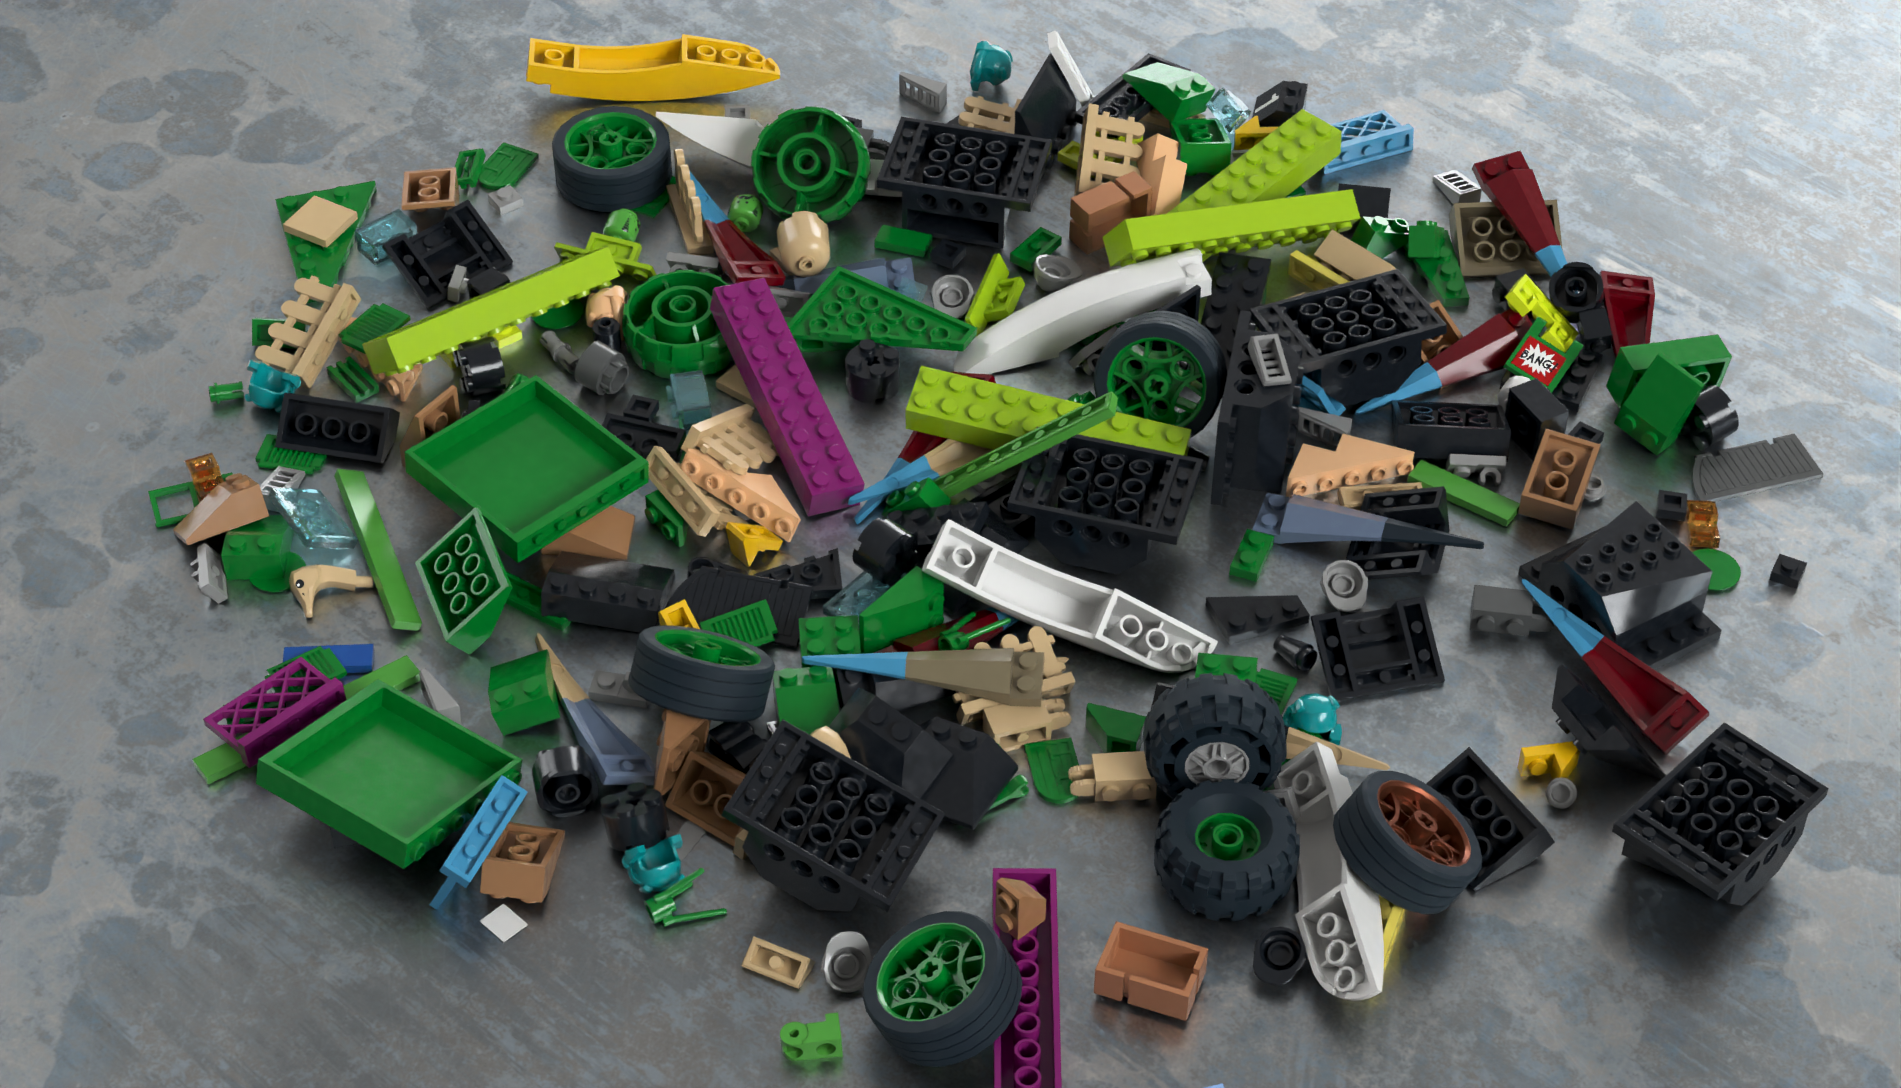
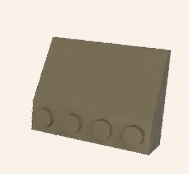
[1448,199,1563,278]

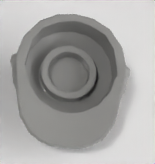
[1033,254,1083,292]
[930,275,975,319]
[1320,560,1368,612]
[821,931,873,993]

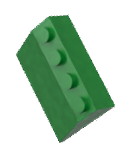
[415,507,513,655]

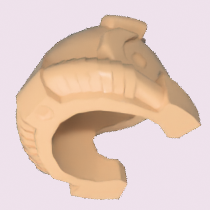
[585,285,628,341]

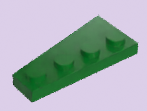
[1403,230,1470,307]

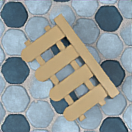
[958,95,1021,134]
[1074,103,1145,196]
[666,148,714,256]
[255,276,361,389]
[681,403,780,475]
[646,446,748,537]
[952,626,1075,725]

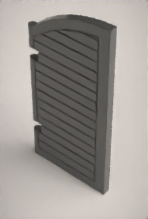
[1692,434,1823,505]

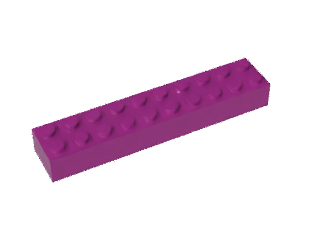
[710,278,865,516]
[992,868,1062,1088]

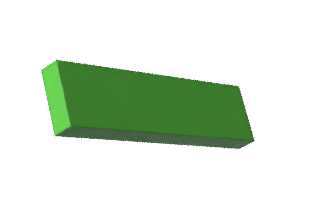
[1407,459,1520,527]

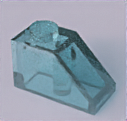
[1206,86,1251,135]

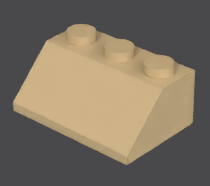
[1314,229,1396,281]

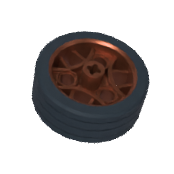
[1333,771,1482,914]

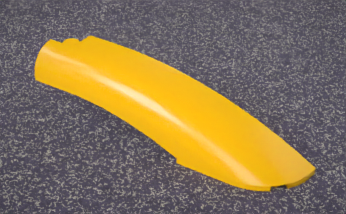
[526,34,780,101]

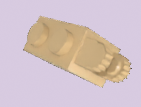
[983,697,1072,752]
[1068,751,1157,802]

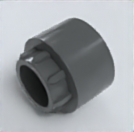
[575,341,629,395]

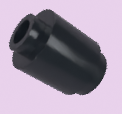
[592,317,621,352]

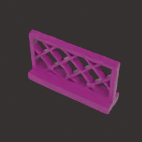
[203,657,346,768]

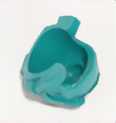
[970,41,1013,91]
[245,359,301,412]
[1283,693,1342,745]
[622,834,685,894]

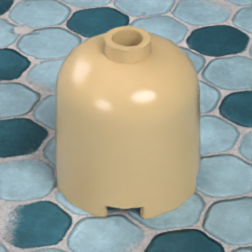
[777,211,830,277]

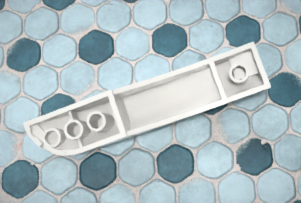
[954,248,1212,375]

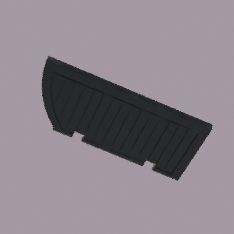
[664,566,813,648]

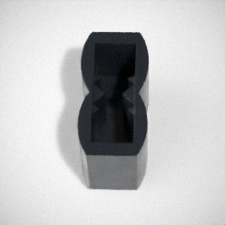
[706,722,768,774]

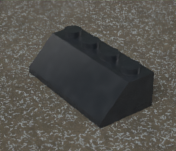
[275,392,400,463]

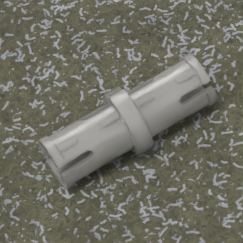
[540,330,579,374]

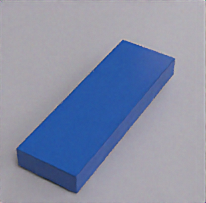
[282,644,375,673]

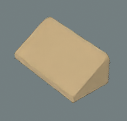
[741,936,815,989]

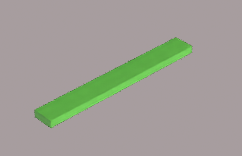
[933,392,1118,498]
[334,469,422,631]
[192,655,420,785]

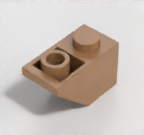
[995,878,1046,941]

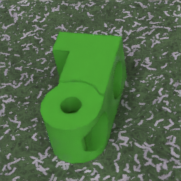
[780,1012,843,1061]

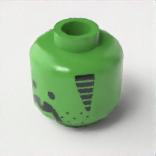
[727,194,763,232]
[603,208,641,242]

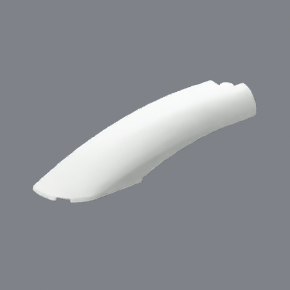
[656,112,902,197]
[922,519,1218,673]
[1274,742,1384,1001]

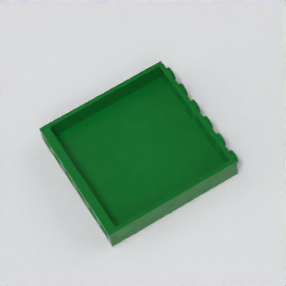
[405,375,649,563]
[256,679,523,869]

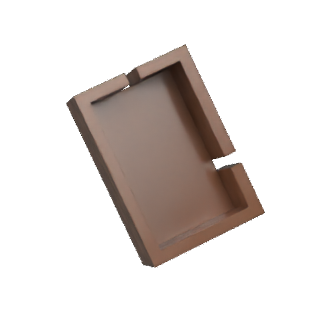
[1069,171,1153,255]
[1094,921,1208,1021]

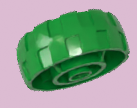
[751,106,871,223]
[622,270,734,380]

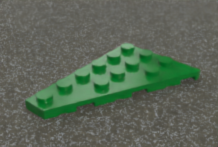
[275,181,377,303]
[787,266,977,352]

